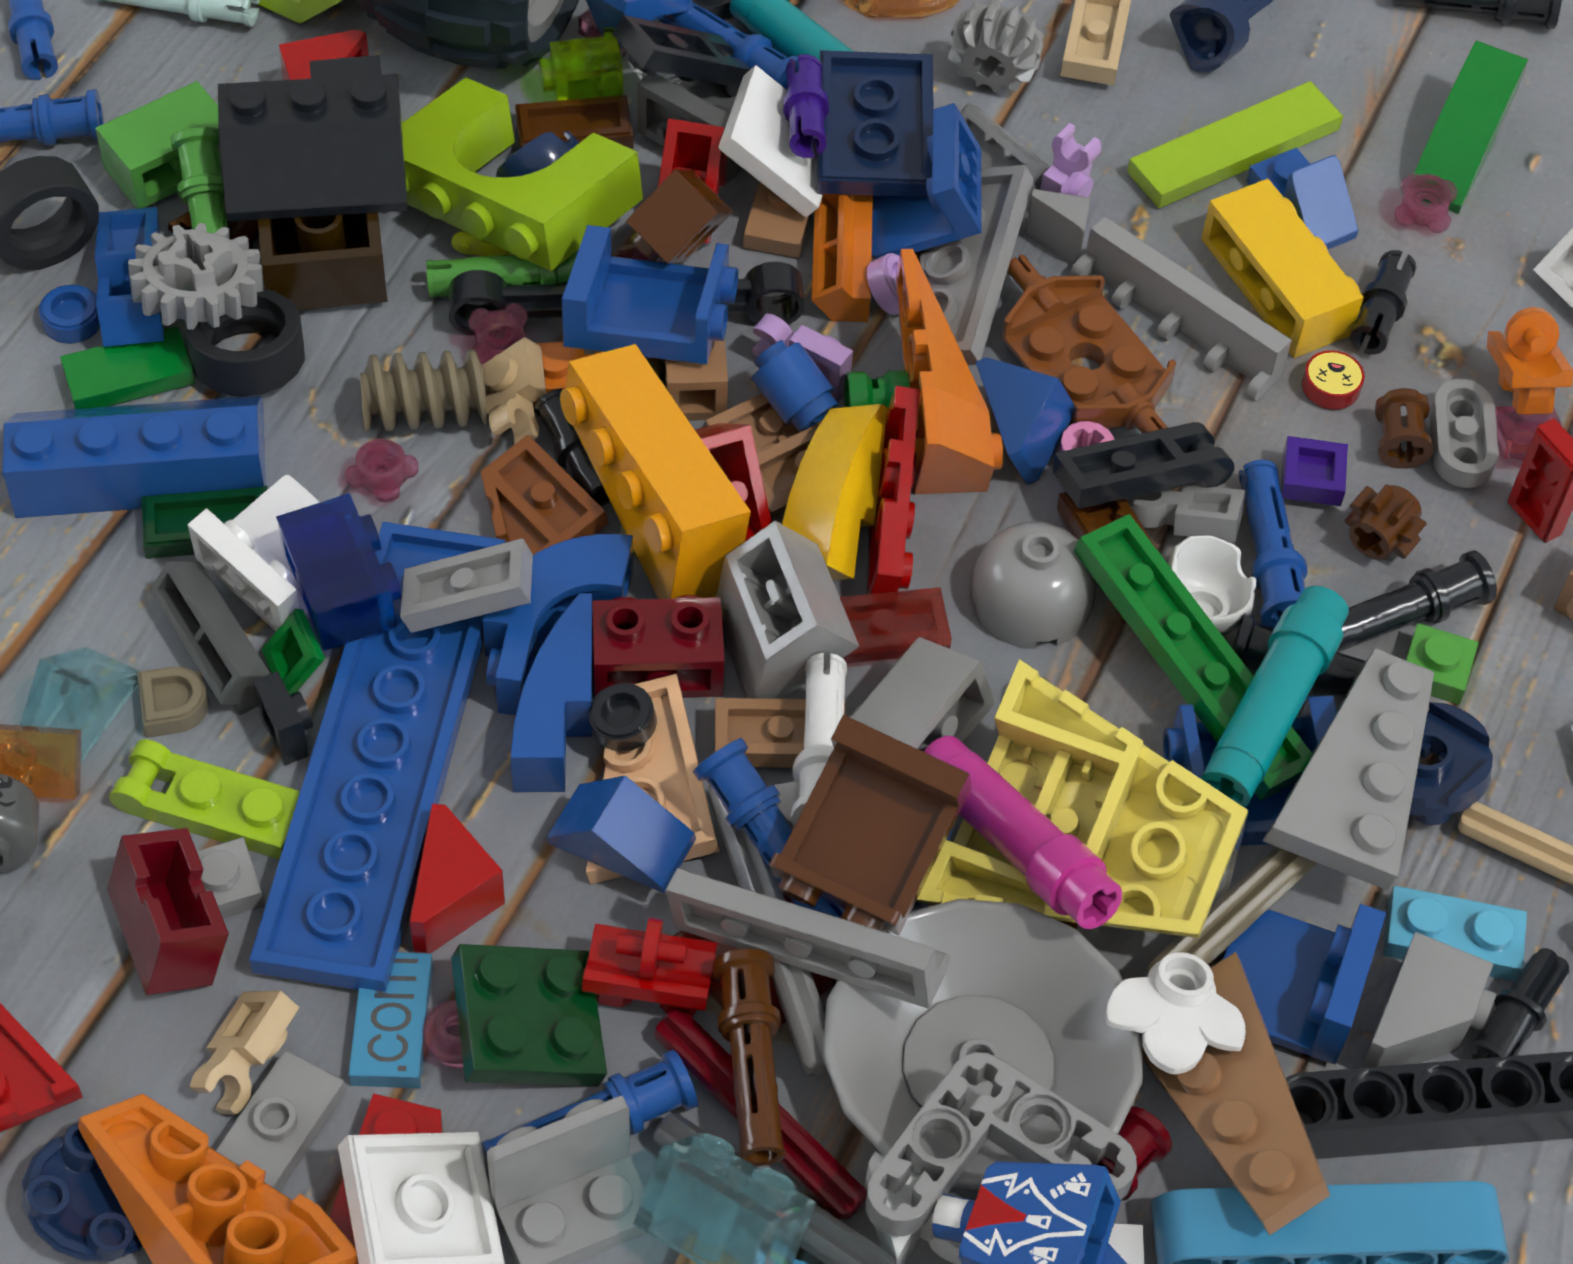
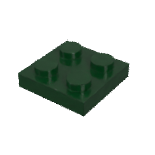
[451,944,607,1087]

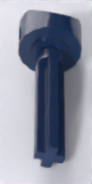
[1169,0,1274,73]

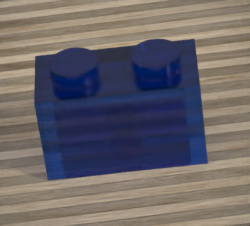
[276,493,402,651]

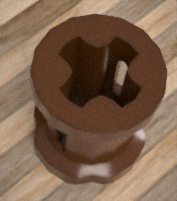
[1374,388,1434,469]

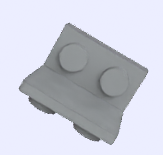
[487,1096,658,1264]

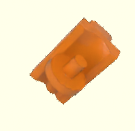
[1486,307,1573,415]

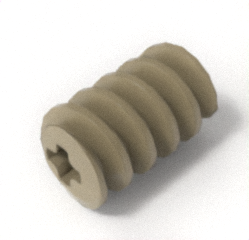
[360,349,487,432]

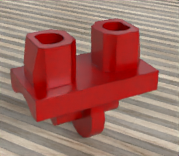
[582,918,717,1017]

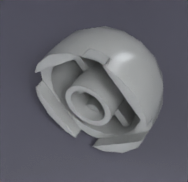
[970,522,1096,649]

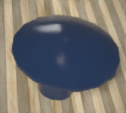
[22,1123,143,1261]

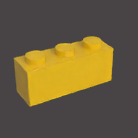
[1201,179,1364,359]

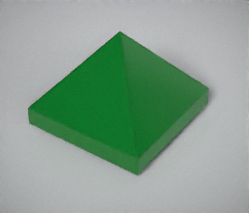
[261,608,327,694]

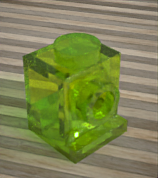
[539,27,623,101]

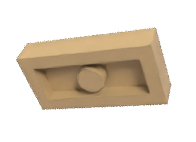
[1060,0,1131,86]

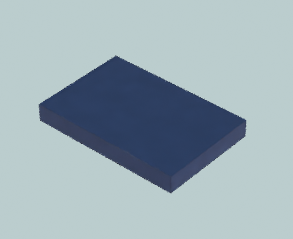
[817,50,934,197]

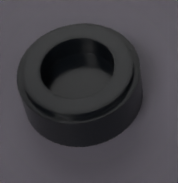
[588,683,657,751]

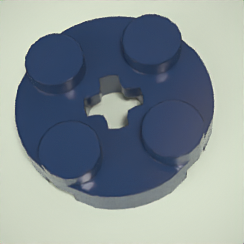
[1409,702,1493,825]

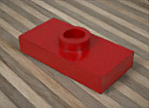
[1507,418,1573,543]

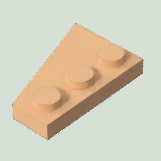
[586,674,720,885]

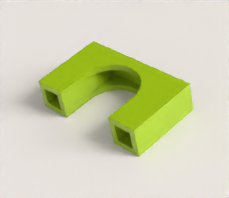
[402,77,643,271]

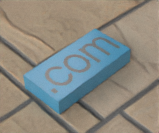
[348,952,434,1089]

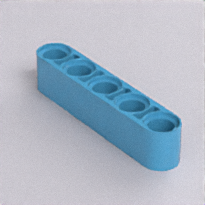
[1150,1181,1509,1264]

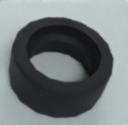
[0,156,99,269]
[186,289,305,397]

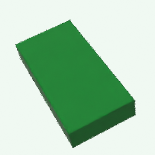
[60,326,196,409]

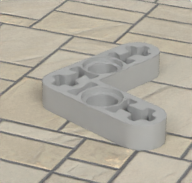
[866,1052,1137,1236]

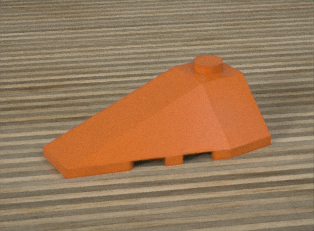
[895,249,1003,495]
[78,1094,358,1264]

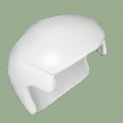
[1167,535,1257,633]

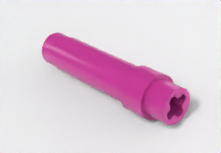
[924,736,1122,929]

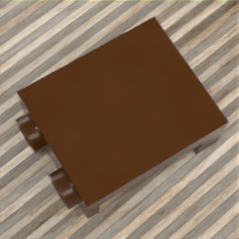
[769,714,972,936]

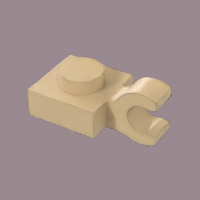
[482,337,546,445]
[190,990,300,1115]

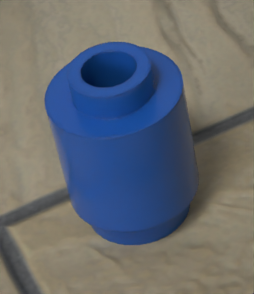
[751,340,839,433]

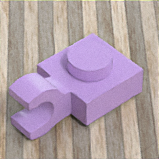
[1040,123,1101,198]

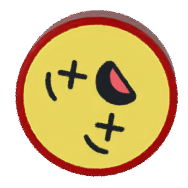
[1302,350,1365,409]

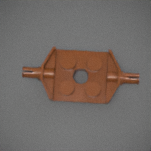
[1001,254,1176,434]

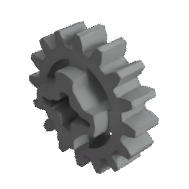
[128,223,263,330]

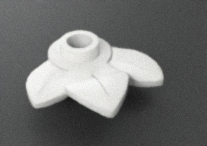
[1105,952,1246,1074]

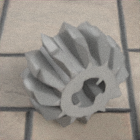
[948,0,1044,93]

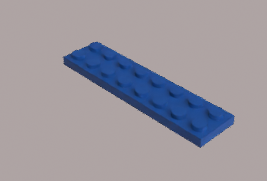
[249,522,506,992]

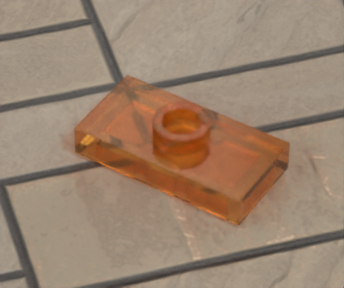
[0,724,82,799]

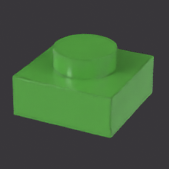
[1405,623,1479,705]

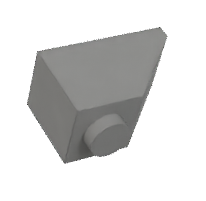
[1360,931,1496,1068]

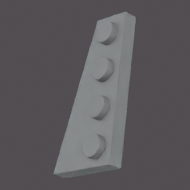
[920,165,1034,365]
[1262,648,1434,890]

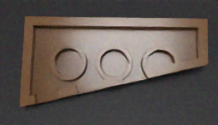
[1143,952,1331,1236]

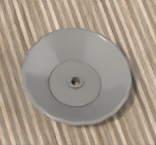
[823,899,1143,1190]

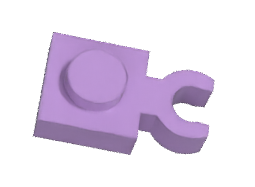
[752,313,853,403]

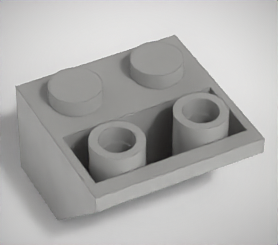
[716,521,860,699]

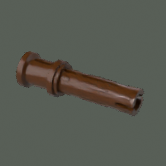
[712,948,786,1166]

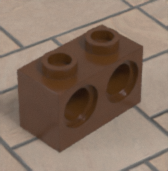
[626,169,734,264]

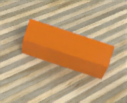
[811,194,873,323]

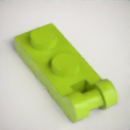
[109,739,300,860]

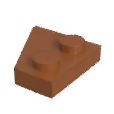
[480,435,609,555]

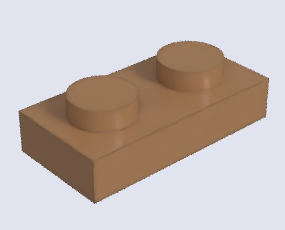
[715,698,845,768]

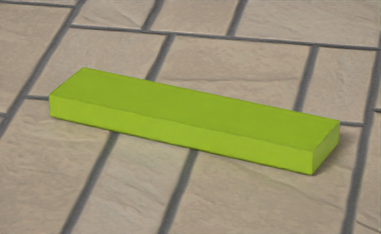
[1127,81,1343,209]

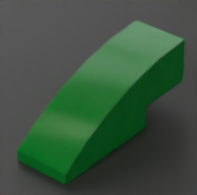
[1406,40,1528,214]

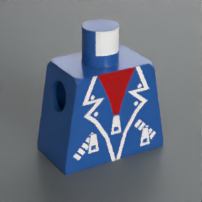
[932,1162,1121,1264]

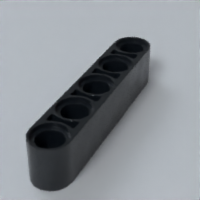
[1286,1051,1573,1159]

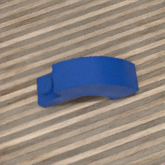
[483,534,633,715]

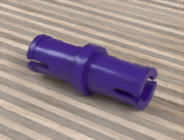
[783,54,829,158]

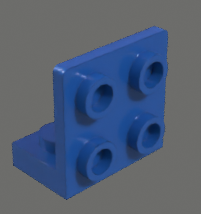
[872,103,982,260]
[1223,904,1387,1065]

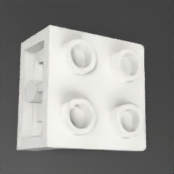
[188,475,373,631]

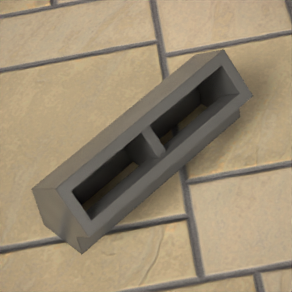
[150,561,270,715]

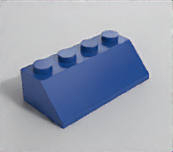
[2,396,266,518]

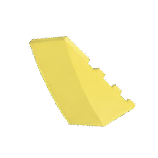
[917,659,1248,938]

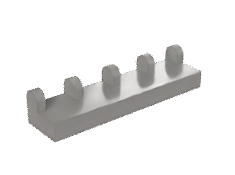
[1070,216,1292,400]
[666,868,949,1009]

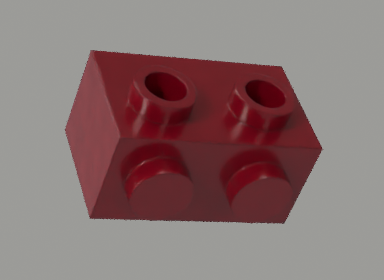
[592,595,725,698]

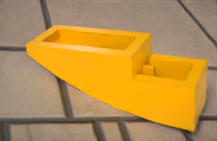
[782,404,888,580]

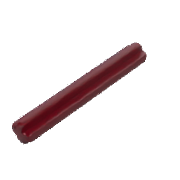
[654,1009,867,1220]

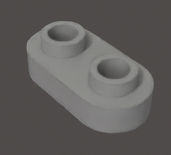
[1430,379,1499,488]

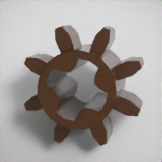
[1345,484,1427,560]

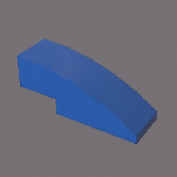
[94,207,165,347]
[510,593,593,792]

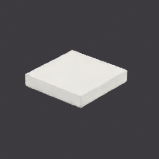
[718,65,823,217]
[338,1132,505,1264]

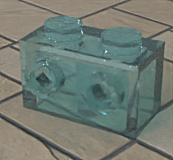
[633,1133,816,1264]

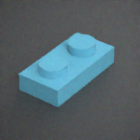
[1383,885,1527,982]

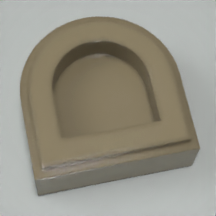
[137,667,209,738]

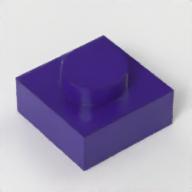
[1281,436,1348,507]

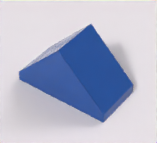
[976,357,1074,485]
[546,776,696,893]

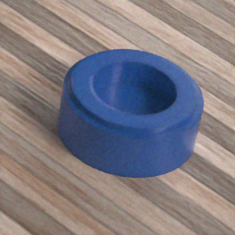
[39,285,100,344]

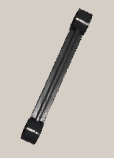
[448,262,805,336]

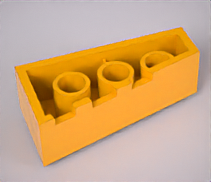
[560,344,751,599]

